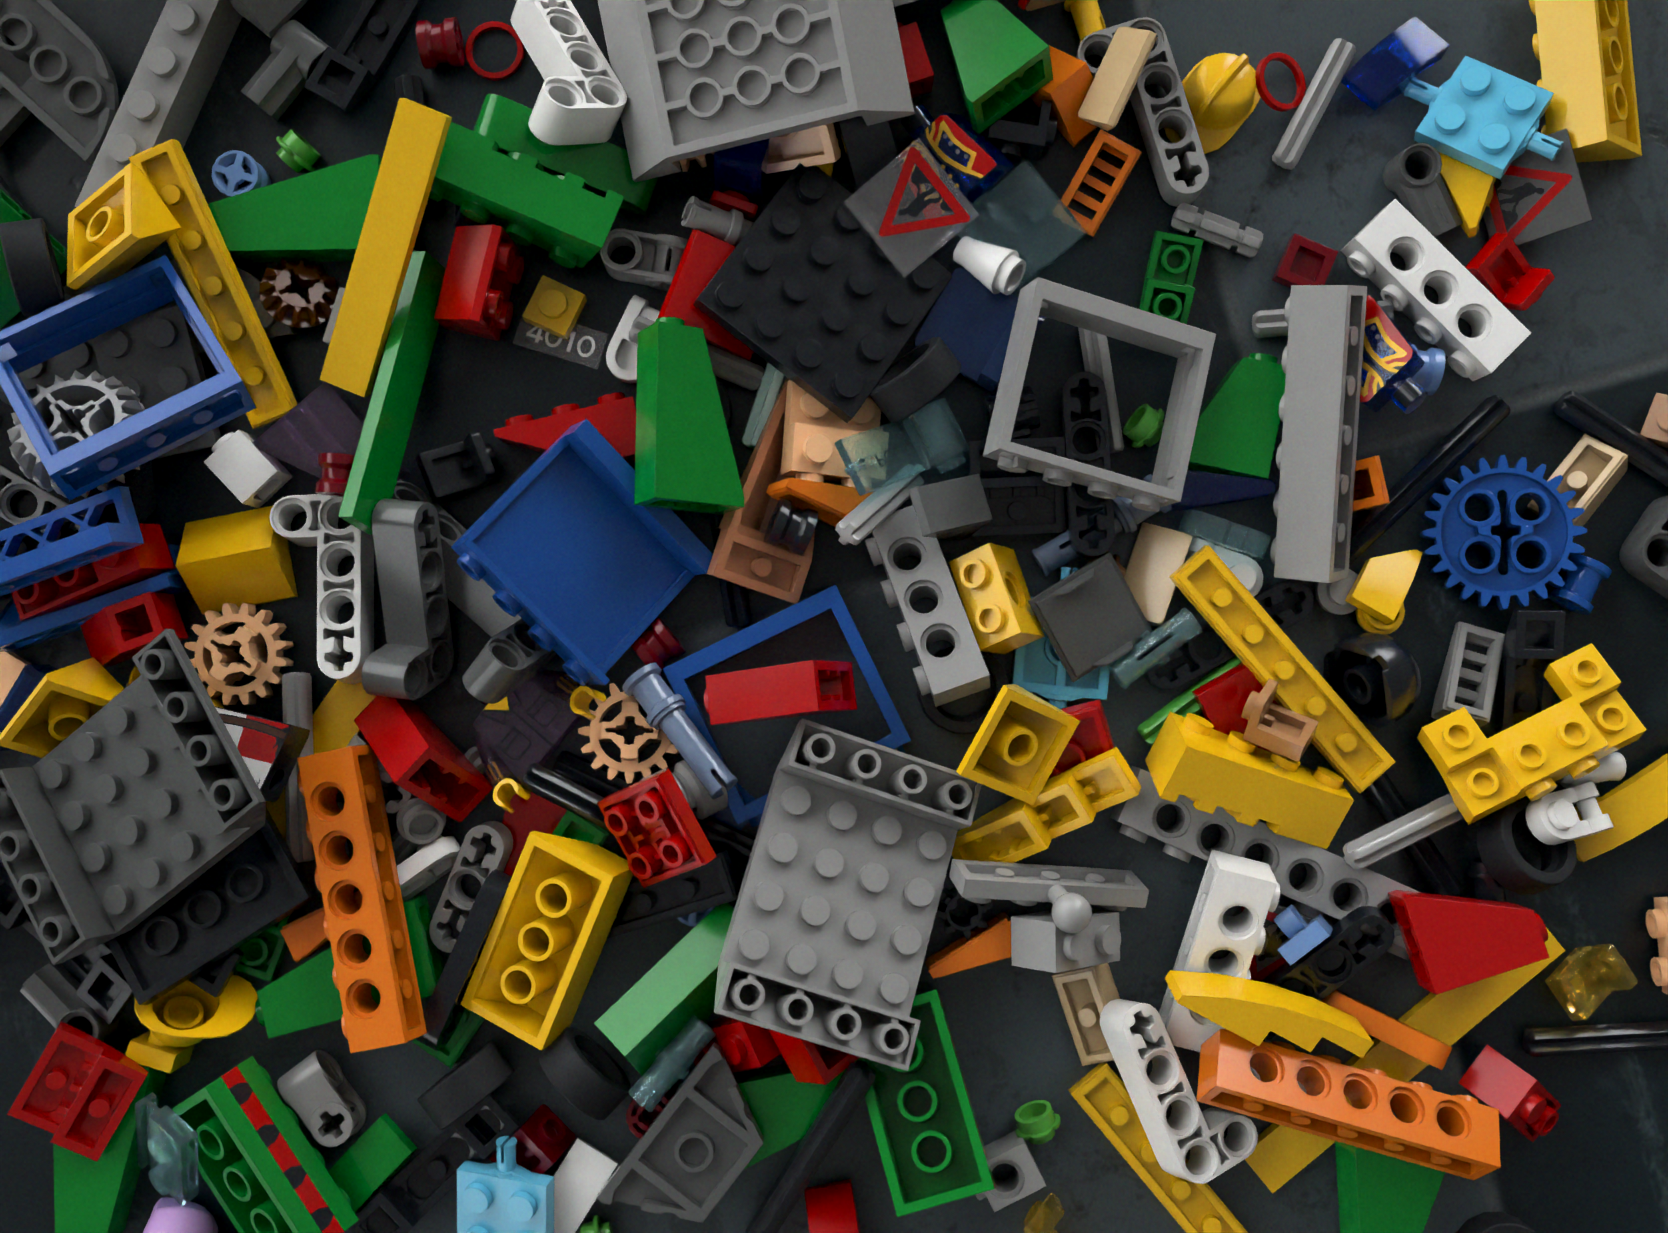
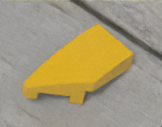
[1438,152,1496,238]
[1345,549,1422,625]

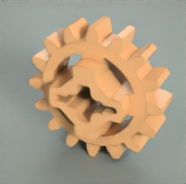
[184,603,294,705]
[578,683,679,785]

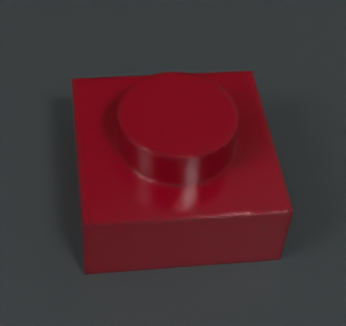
[1272,233,1339,288]

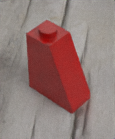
[704,660,857,725]
[354,696,493,823]
[1388,890,1550,995]

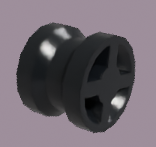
[764,497,818,556]

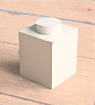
[204,429,293,508]

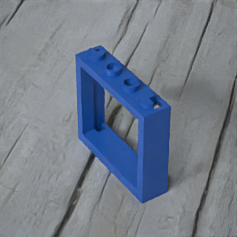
[0,255,257,501]
[663,585,911,827]

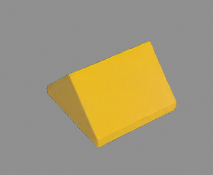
[67,162,181,290]
[175,506,298,615]
[0,657,125,758]
[956,684,1080,805]

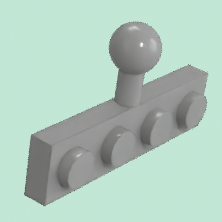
[949,859,1149,933]

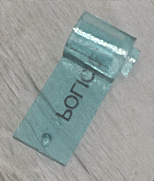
[834,398,968,496]

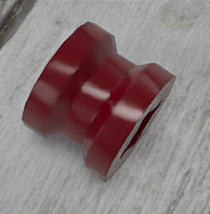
[416,17,465,70]
[315,453,355,497]
[631,616,686,671]

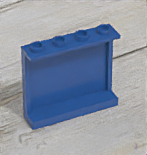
[451,419,713,686]

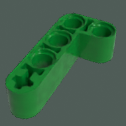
[473,94,659,215]

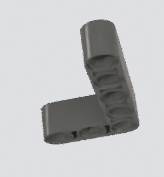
[392,481,556,704]

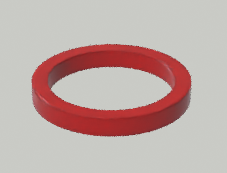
[465,21,524,81]
[1255,52,1306,112]

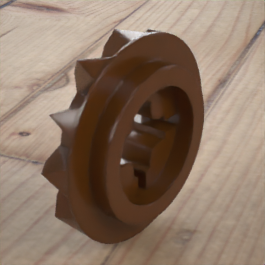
[259,257,338,328]

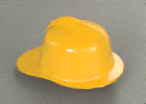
[1164,53,1261,154]
[134,975,258,1047]

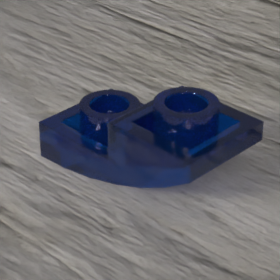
[1341,17,1450,111]

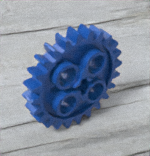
[1420,455,1587,610]

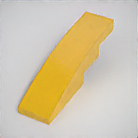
[952,747,1141,863]
[1165,970,1374,1059]

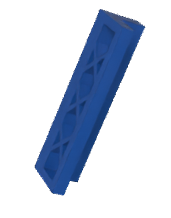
[0,486,144,596]
[0,544,189,652]

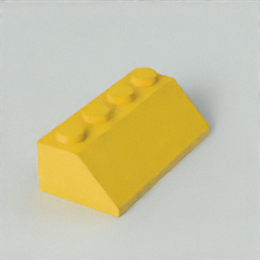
[1528,0,1642,163]
[460,831,633,1051]

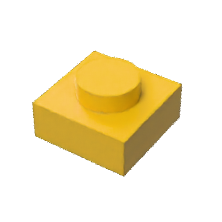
[522,275,587,341]
[126,1030,195,1073]

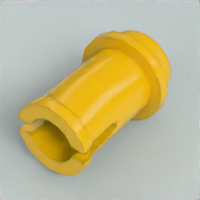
[1064,0,1106,42]

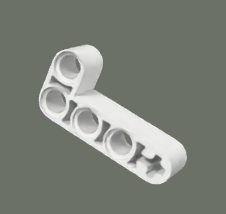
[510,0,627,145]
[269,494,374,684]
[1100,999,1258,1184]

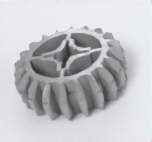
[7,370,145,498]

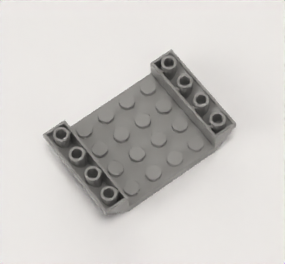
[597,0,915,182]
[714,718,982,1071]

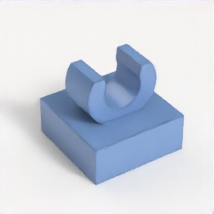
[1274,904,1333,966]

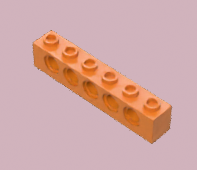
[297,745,427,1053]
[1196,1029,1501,1180]

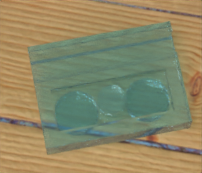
[135,1092,199,1206]

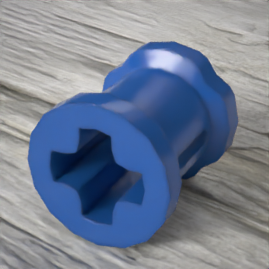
[1549,554,1612,615]

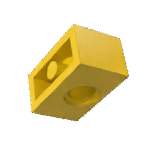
[949,543,1045,654]

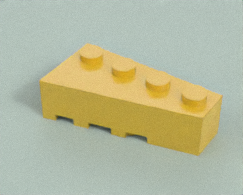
[1145,711,1354,849]

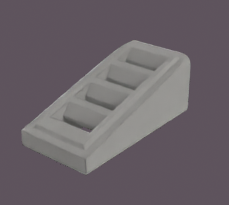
[1431,621,1505,728]

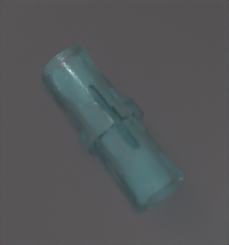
[1107,607,1202,689]
[628,1014,716,1112]

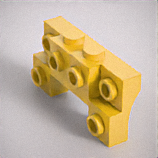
[1417,643,1647,825]

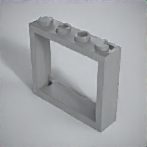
[983,277,1216,512]

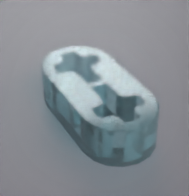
[1178,509,1271,561]

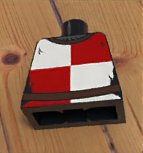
[215,706,310,802]

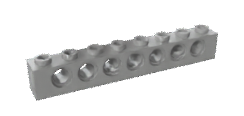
[1110,766,1419,960]

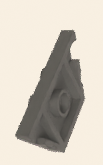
[596,1042,764,1223]

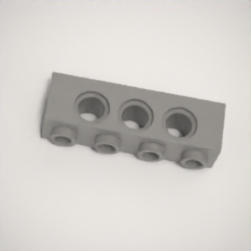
[865,505,990,707]

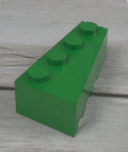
[429,122,625,268]

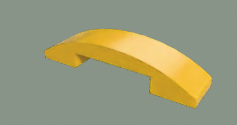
[1574,753,1668,862]

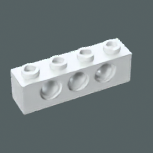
[1341,199,1531,381]
[1159,850,1280,1052]

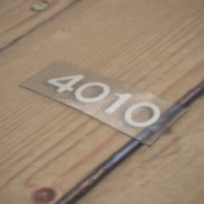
[513,310,608,369]

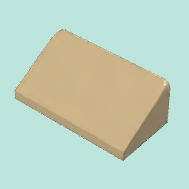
[1078,26,1158,131]
[1527,434,1628,527]
[1124,522,1193,626]
[1052,963,1120,1066]

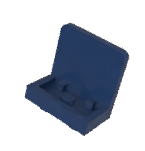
[914,267,1046,392]

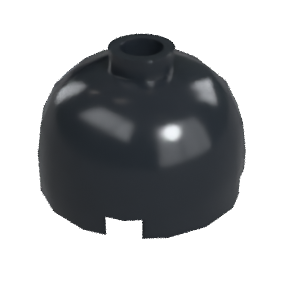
[1323,633,1421,731]

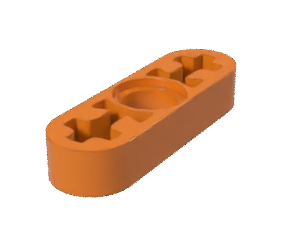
[1322,990,1453,1070]

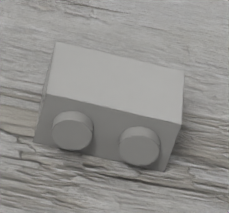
[1011,908,1121,973]

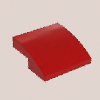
[657,229,754,360]
[7,1021,148,1161]

